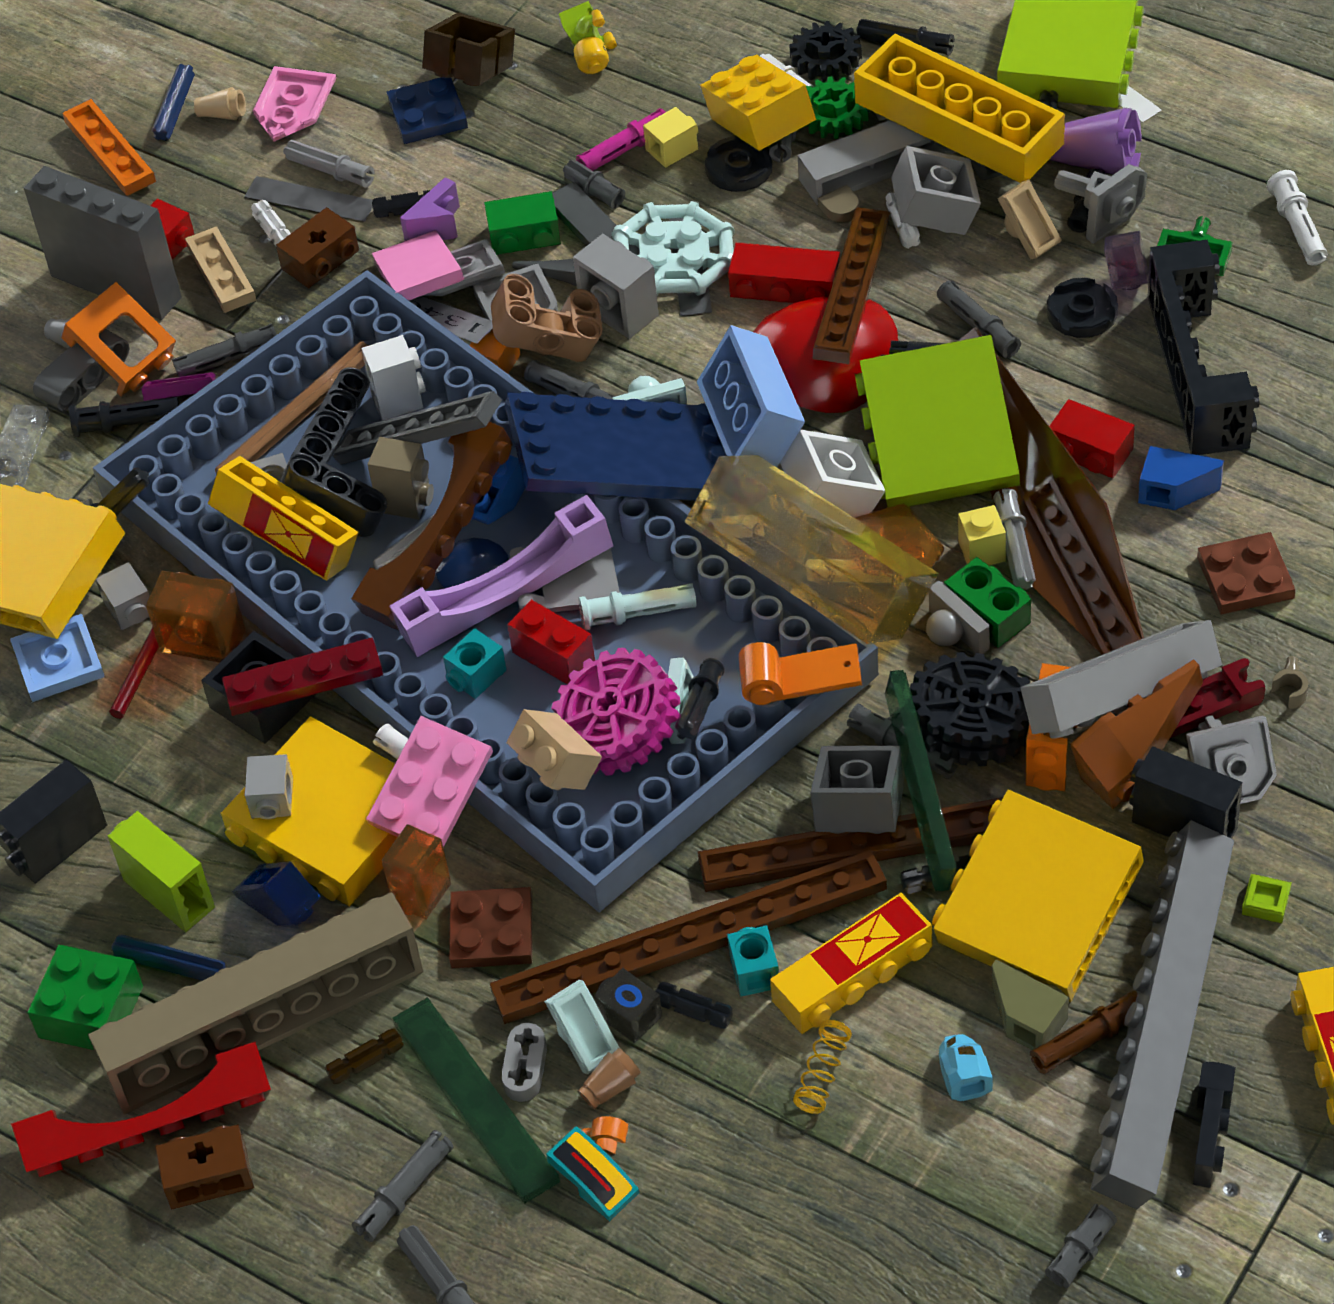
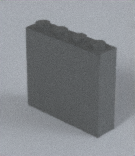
[24,166,182,320]

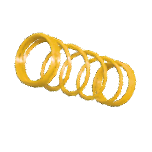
[793,1020,852,1114]

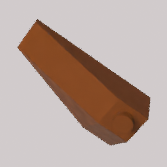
[1070,659,1203,809]

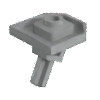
[1054,164,1147,244]
[1186,716,1277,804]

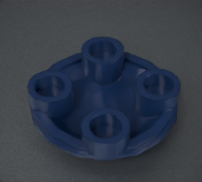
[436,537,509,589]

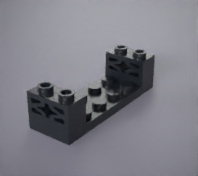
[1147,240,1259,455]

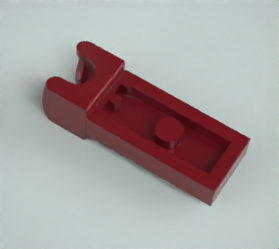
[1170,658,1265,738]

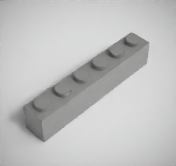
[797,120,956,205]
[1020,620,1222,738]

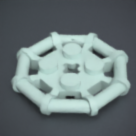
[611,201,735,296]

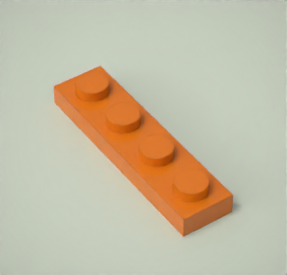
[62,99,156,196]

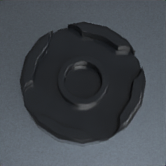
[705,136,772,192]
[1047,278,1118,338]

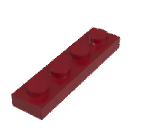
[222,637,384,716]

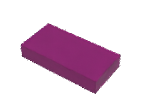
[141,372,216,401]

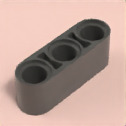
[33,329,130,412]

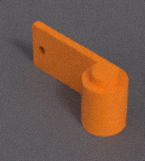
[739,642,862,705]

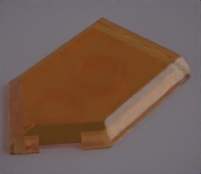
[843,503,944,582]

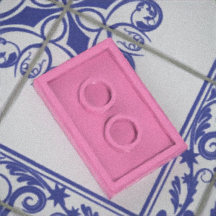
[371,230,464,300]

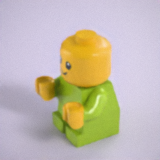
[559,1,617,74]

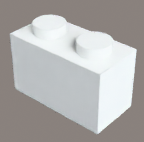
[361,335,426,421]

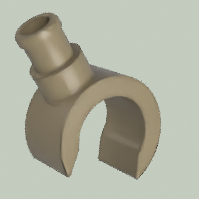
[1271,656,1308,709]

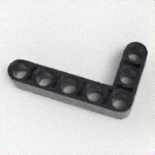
[280,367,388,537]

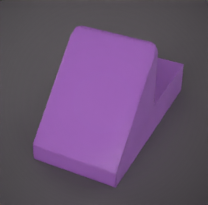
[400,177,460,241]

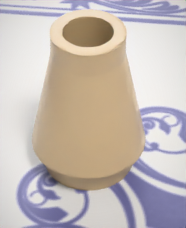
[194,87,246,120]

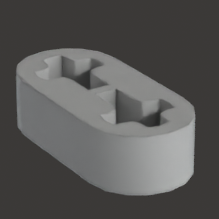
[502,1023,547,1102]

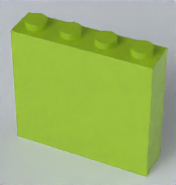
[997,0,1144,108]
[855,335,1020,510]

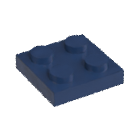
[386,77,468,144]

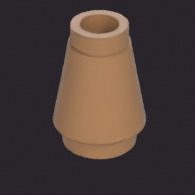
[578,1048,641,1109]

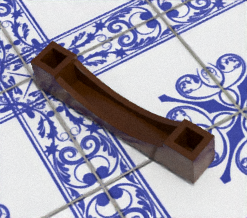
[351,421,513,631]

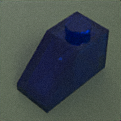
[232,861,321,926]

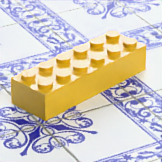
[854,34,1065,183]

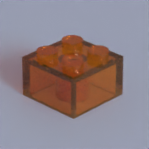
[146,570,246,663]

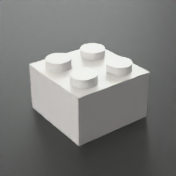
[780,430,885,523]

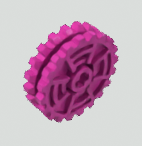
[551,648,681,776]

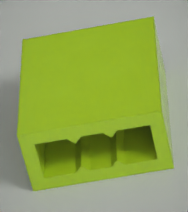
[107,811,215,933]

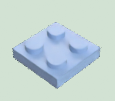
[10,614,105,702]

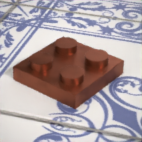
[1197,532,1296,615]
[449,887,532,969]

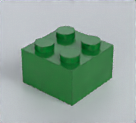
[27,944,143,1050]

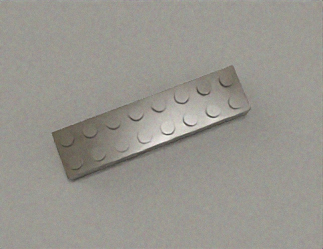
[88,892,423,1115]

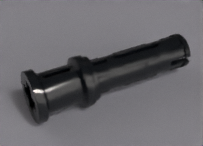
[69,396,179,438]

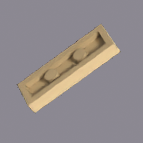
[185,226,257,313]

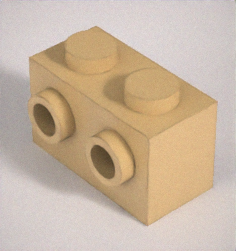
[506,709,602,790]

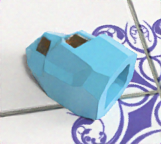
[939,1034,993,1101]

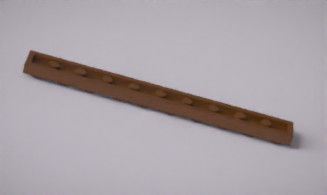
[490,850,887,1024]

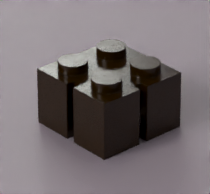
[422,12,515,86]

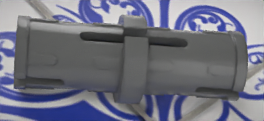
[1045,1204,1117,1288]

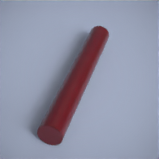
[109,622,168,719]

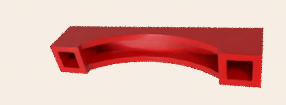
[11,1042,271,1177]

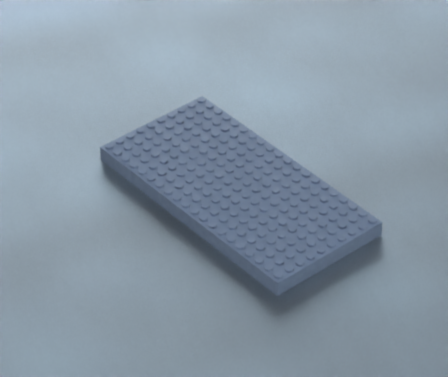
[93,270,879,913]

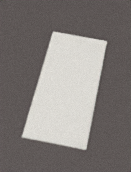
[1119,86,1161,122]

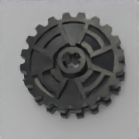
[906,652,1031,766]

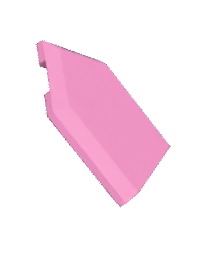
[253,66,336,142]

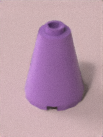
[1050,108,1142,175]

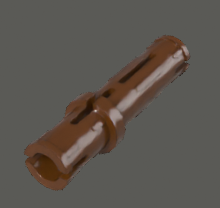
[1030,990,1138,1075]

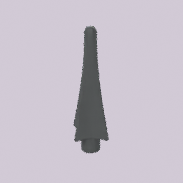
[512,258,577,286]

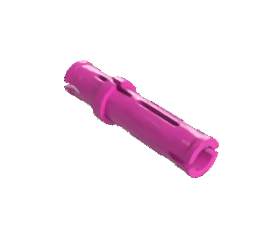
[576,108,666,171]

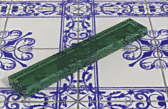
[885,670,956,892]
[393,997,560,1204]

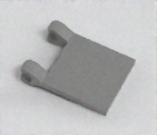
[510,547,620,612]

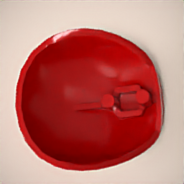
[753,297,898,413]

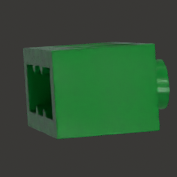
[944,557,1031,648]

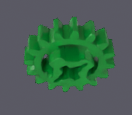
[804,76,870,139]

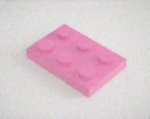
[366,716,493,855]

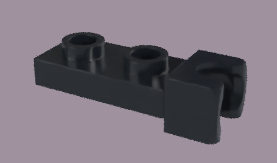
[1193,1062,1236,1188]

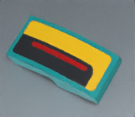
[546,1126,640,1221]

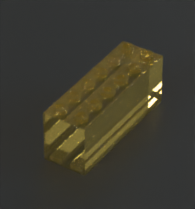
[685,455,939,644]

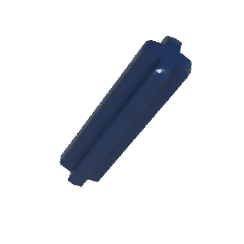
[152,64,195,141]
[112,934,226,981]

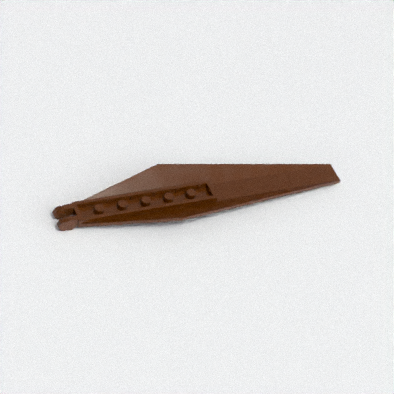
[958,327,1144,655]

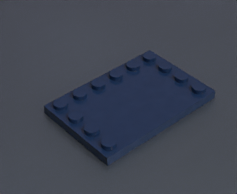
[505,392,748,503]

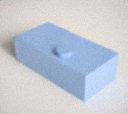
[697,325,805,479]

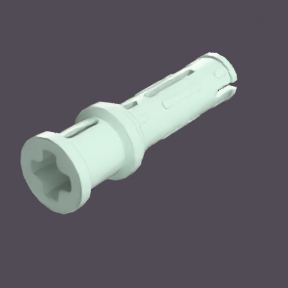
[578,583,696,631]

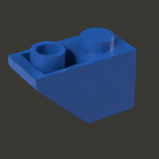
[1138,446,1224,510]
[472,455,525,525]

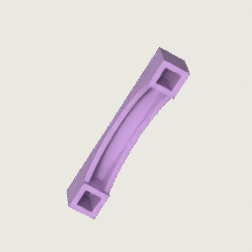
[390,495,613,657]

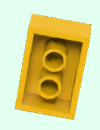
[700,54,816,151]

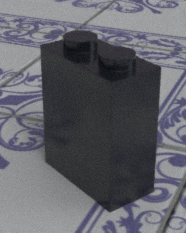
[1129,746,1243,839]
[0,759,108,884]

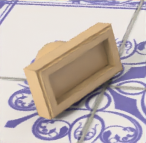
[997,180,1062,260]

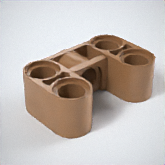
[491,274,602,362]

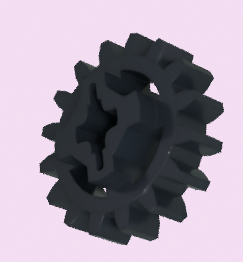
[789,21,862,82]

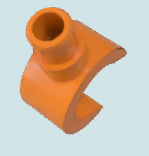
[582,1116,628,1154]

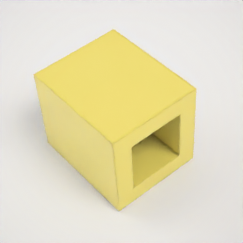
[643,107,698,168]
[958,505,1006,566]

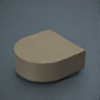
[818,184,859,222]

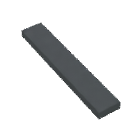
[333,391,502,465]

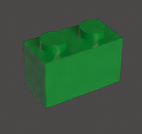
[484,191,561,255]

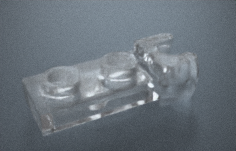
[0,404,50,487]

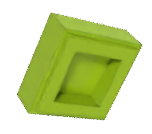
[1241,874,1292,924]

